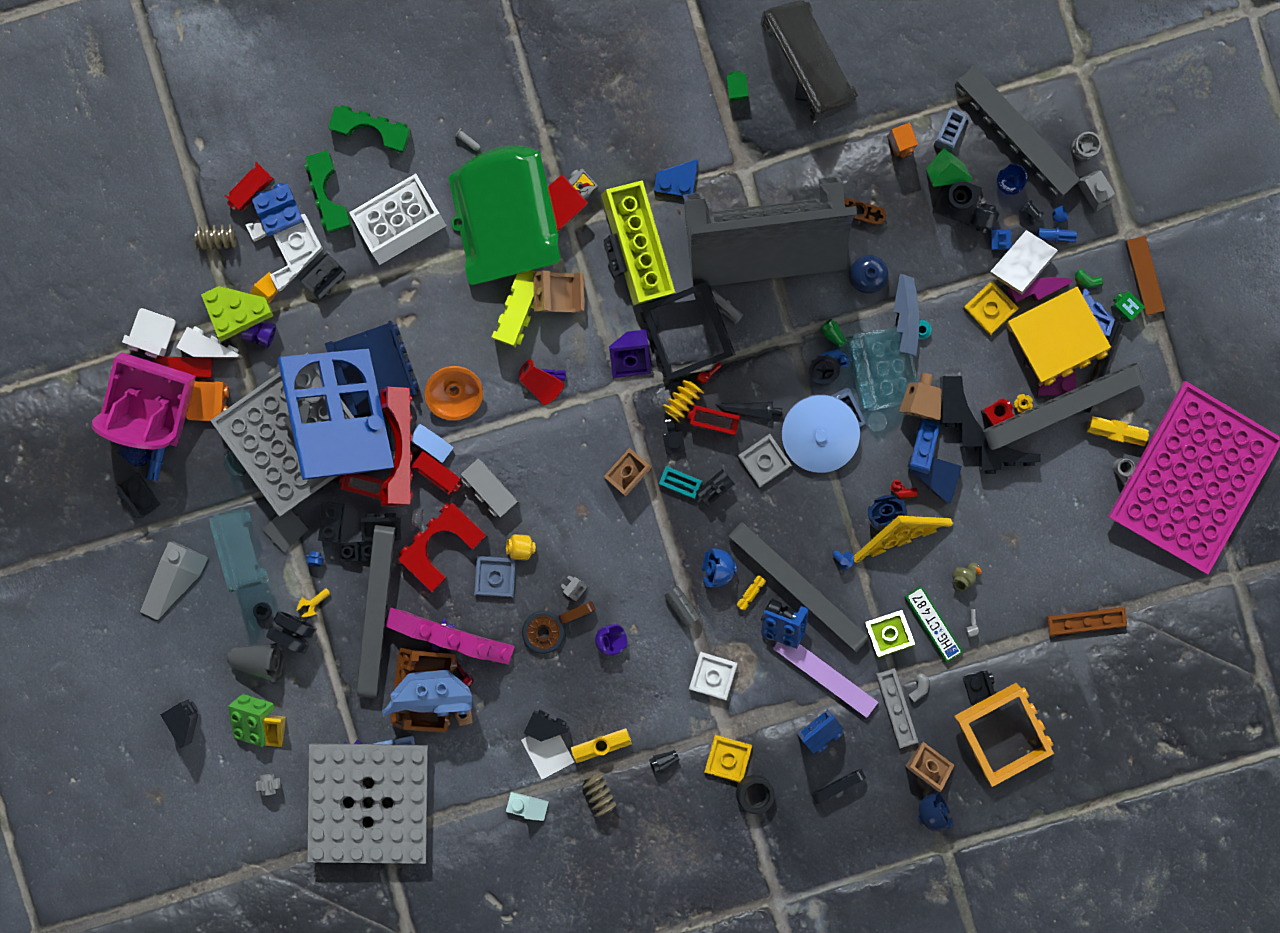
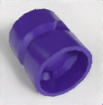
[241,321,276,349]

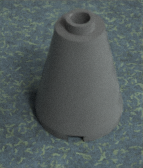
[227,643,284,682]

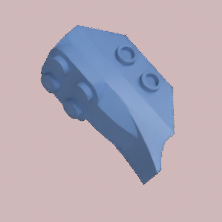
[382,670,472,716]

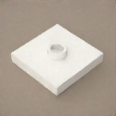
[689,652,737,700]

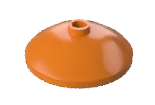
[424,366,483,420]

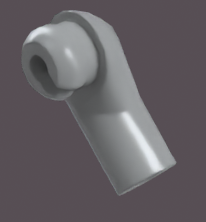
[909,674,930,703]

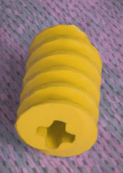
[663,380,704,423]

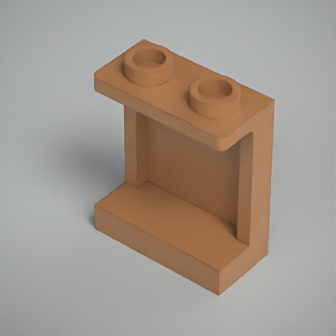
[533,271,585,313]

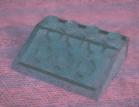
[846,327,918,413]

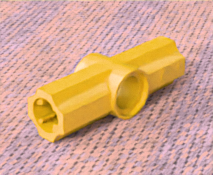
[1087,416,1149,446]
[571,728,632,763]

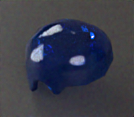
[996,164,1028,195]

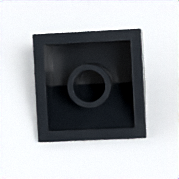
[160,699,198,748]

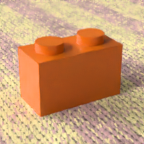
[887,122,918,158]

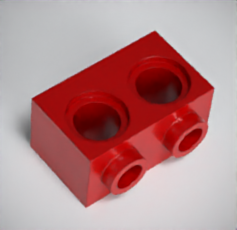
[981,397,1015,427]

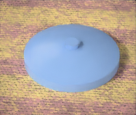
[782,395,860,473]

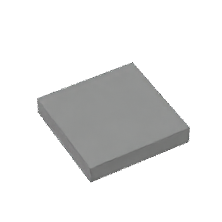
[738,434,792,487]

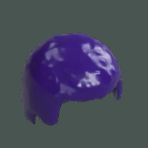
[595,624,628,656]

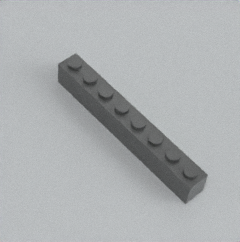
[955,65,1080,198]

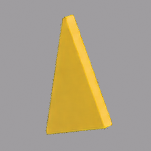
[854,516,953,563]

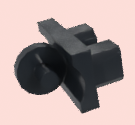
[696,469,735,507]

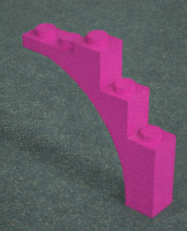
[385,608,515,665]

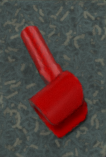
[696,363,722,384]

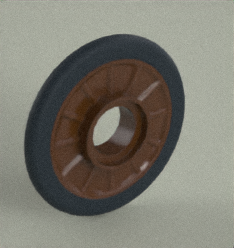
[522,611,565,654]

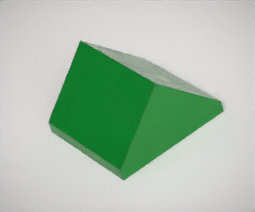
[926,148,972,187]

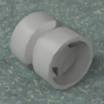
[1071,131,1101,161]

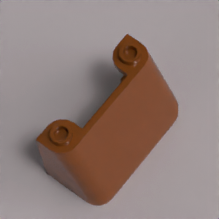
[391,648,457,732]

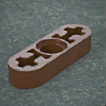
[844,197,886,226]

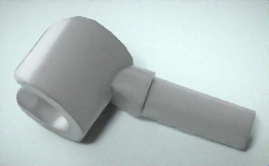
[966,609,979,638]

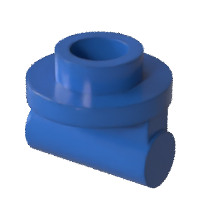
[832,550,854,571]

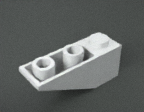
[177,326,242,359]

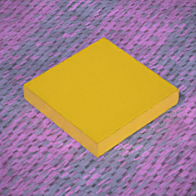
[963,281,1019,335]
[704,735,752,783]

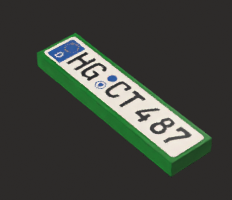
[905,586,963,662]

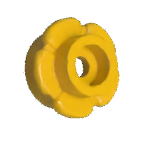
[1014,394,1033,413]

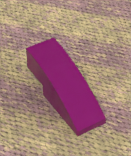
[1007,277,1072,303]

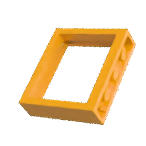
[954,683,1054,787]

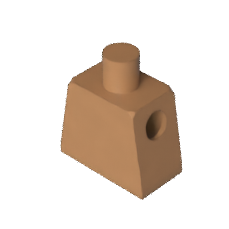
[899,373,942,420]

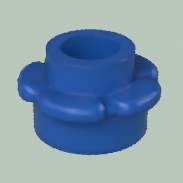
[305,552,324,567]

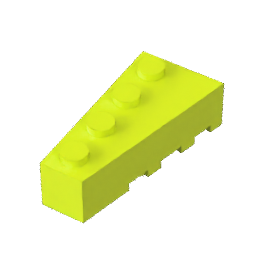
[492,270,536,348]

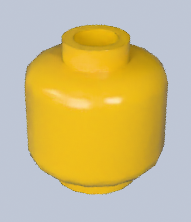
[506,534,536,560]

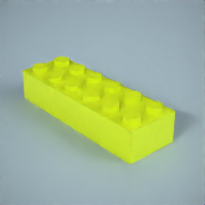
[601,180,675,306]

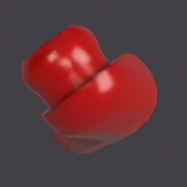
[890,480,918,499]

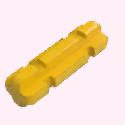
[737,576,766,610]

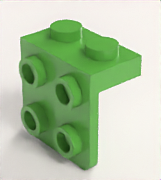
[228,694,275,747]

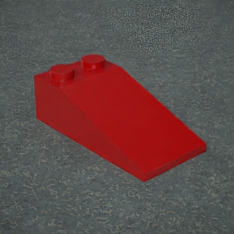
[548,174,588,233]

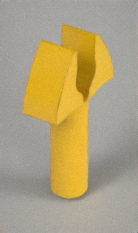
[297,588,330,617]

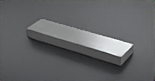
[876,668,918,748]

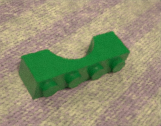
[328,105,411,154]
[304,150,352,233]

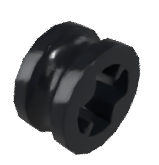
[253,602,272,620]

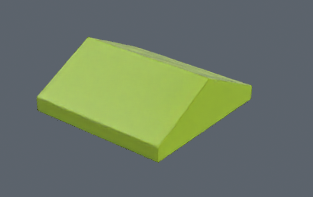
[865,610,915,658]

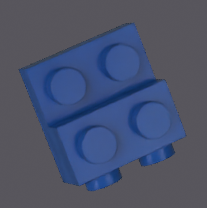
[252,183,304,237]

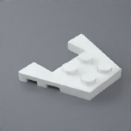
[246,214,323,292]

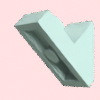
[506,792,549,821]

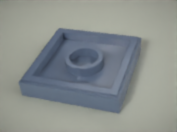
[474,556,516,597]

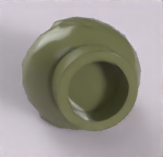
[952,562,982,591]

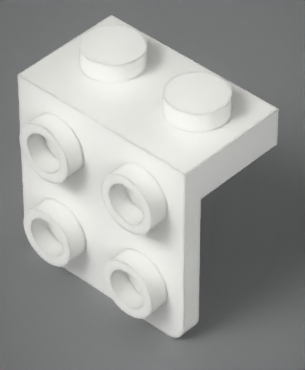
[122,308,176,358]

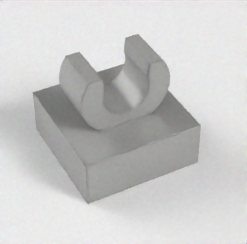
[561,576,588,601]

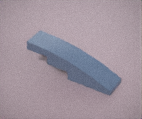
[893,274,919,356]

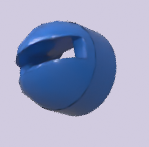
[1052,205,1068,222]

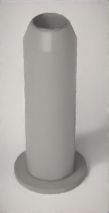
[454,128,481,151]

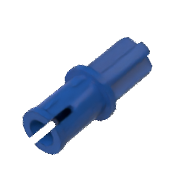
[1037,227,1077,243]
[146,448,165,481]

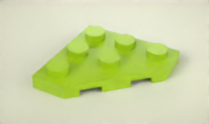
[201,286,273,341]

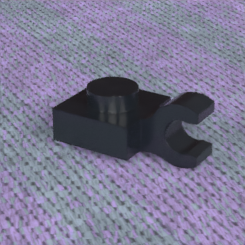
[663,419,685,454]

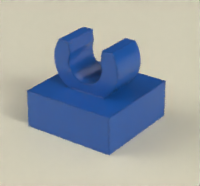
[990,230,1011,250]

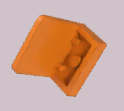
[186,381,229,421]

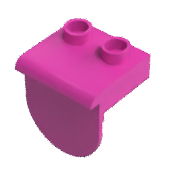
[91,352,196,449]

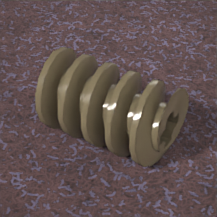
[194,224,237,250]
[580,773,616,817]

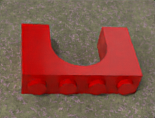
[398,503,487,592]

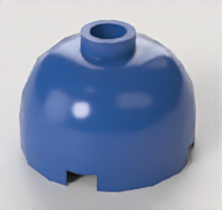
[702,548,737,588]

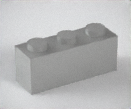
[461,458,518,517]

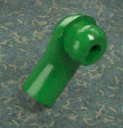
[1075,269,1103,288]

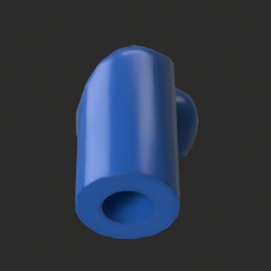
[821,349,849,367]

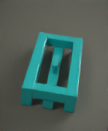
[659,466,702,499]

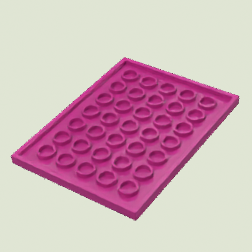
[1108,381,1280,575]

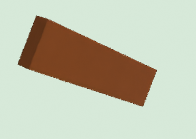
[1125,235,1165,316]
[1047,607,1127,636]

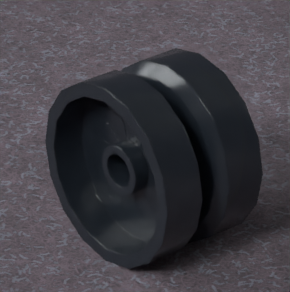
[266,611,317,654]

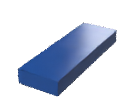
[909,419,940,474]

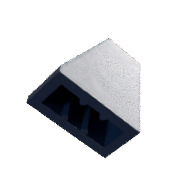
[907,456,962,504]

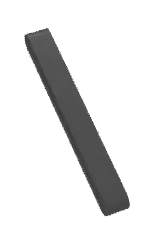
[983,363,1144,450]
[728,522,869,652]
[357,525,395,699]

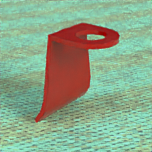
[519,359,565,405]

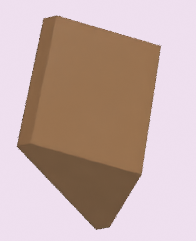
[604,448,652,496]
[905,742,954,792]

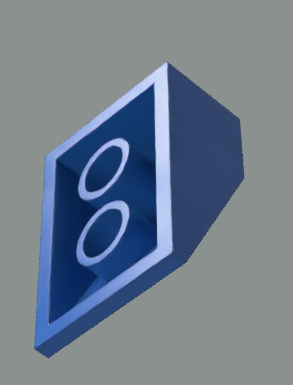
[798,709,844,754]

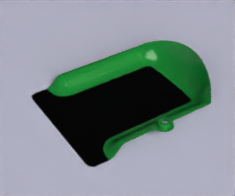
[448,145,560,285]

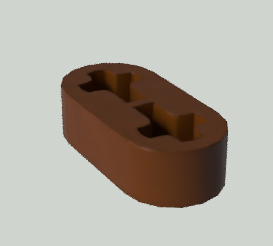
[558,601,596,624]

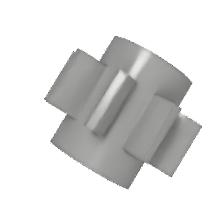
[256,774,280,795]

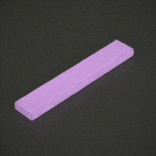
[773,642,878,718]

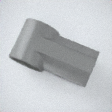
[1113,458,1135,486]

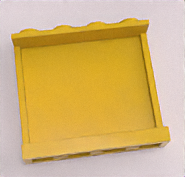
[1006,286,1111,386]

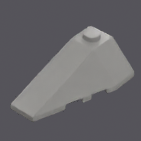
[140,541,209,620]

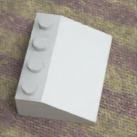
[349,174,447,265]

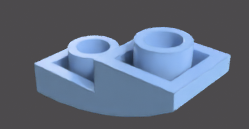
[412,424,454,463]

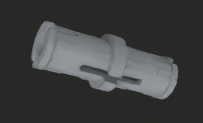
[712,290,743,324]

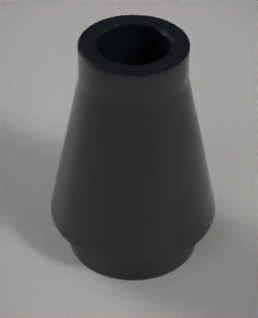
[649,750,680,774]

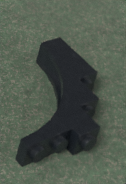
[940,376,1041,474]

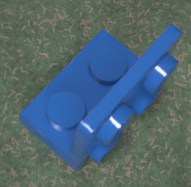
[761,606,808,649]

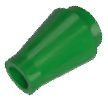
[820,319,847,348]

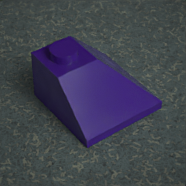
[609,330,651,378]

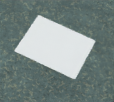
[521,735,574,779]

